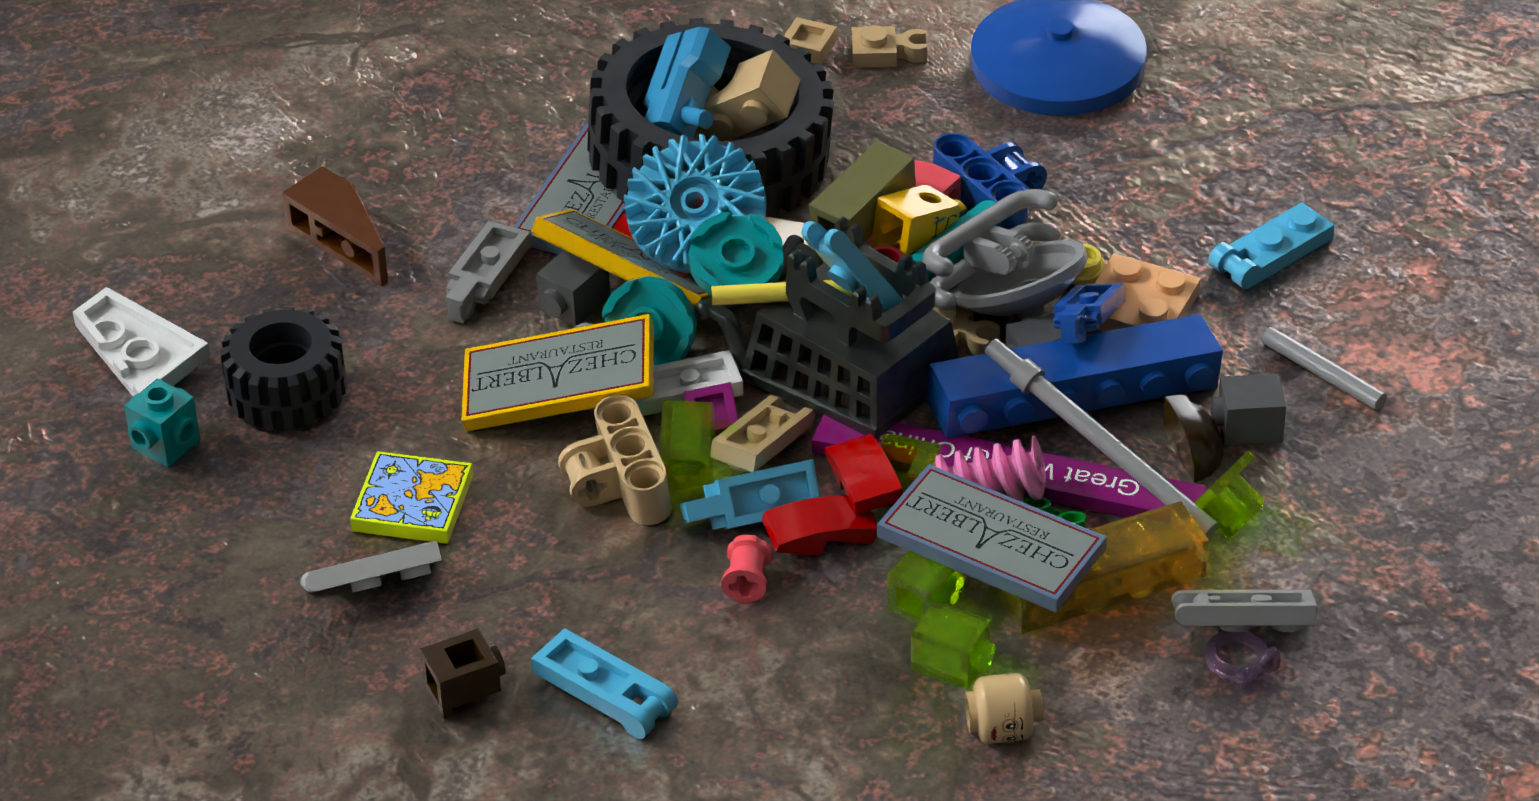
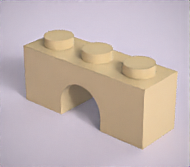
[693,49,801,141]

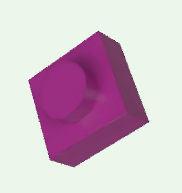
[683,382,739,443]

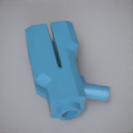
[643,27,731,139]

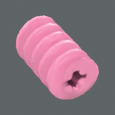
[935,436,1046,502]

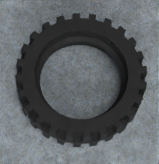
[587,18,834,218]

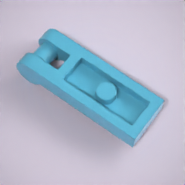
[1208,202,1335,289]
[531,628,678,739]

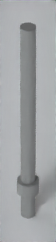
[985,338,1218,539]

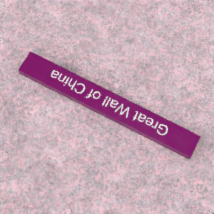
[812,415,1207,532]

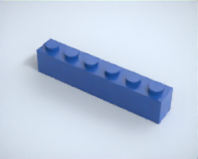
[926,314,1223,438]

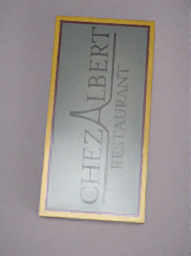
[531,209,712,313]
[461,314,654,432]

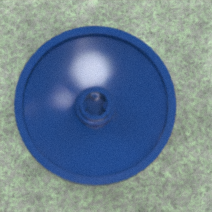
[971,0,1147,116]

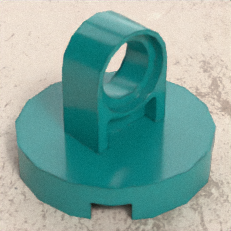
[689,211,784,296]
[602,276,697,365]

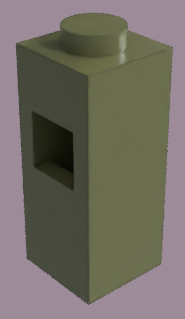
[809,140,916,242]

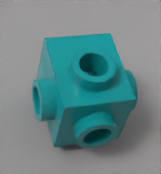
[124,378,201,467]

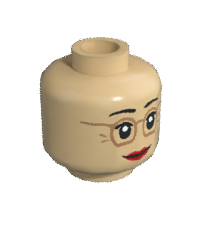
[965,673,1044,745]

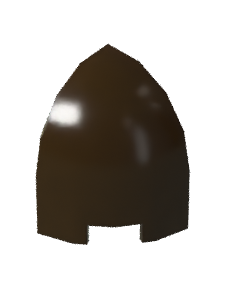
[1163,395,1224,483]

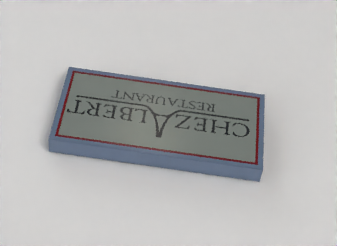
[514,123,626,255]
[877,464,1107,612]

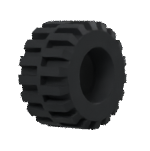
[220,307,347,431]

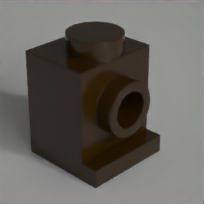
[420,628,506,719]

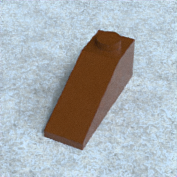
[282,166,388,286]

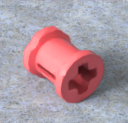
[721,534,772,603]

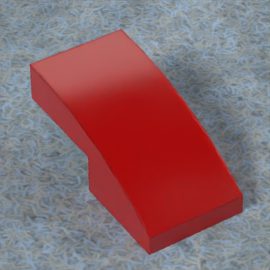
[824,434,903,515]
[761,495,877,556]

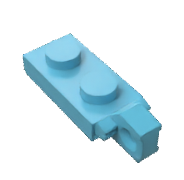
[680,459,821,530]

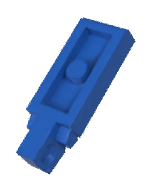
[1053,283,1125,344]

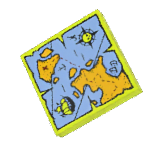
[350,451,473,544]

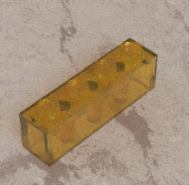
[996,501,1209,634]

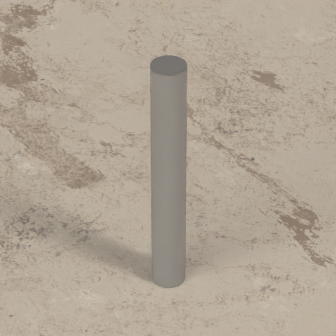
[1261,327,1387,411]

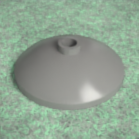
[949,240,1088,318]

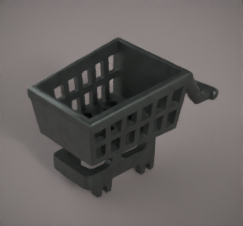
[695,216,959,440]

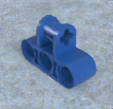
[933,133,1047,230]

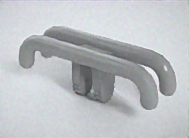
[922,189,1060,311]

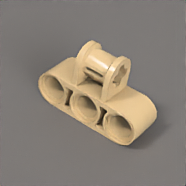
[558,395,672,525]

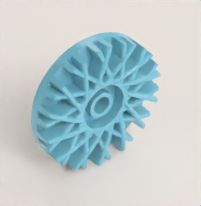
[624,134,767,273]

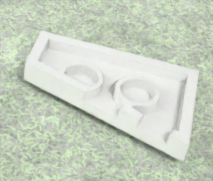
[73,287,210,396]

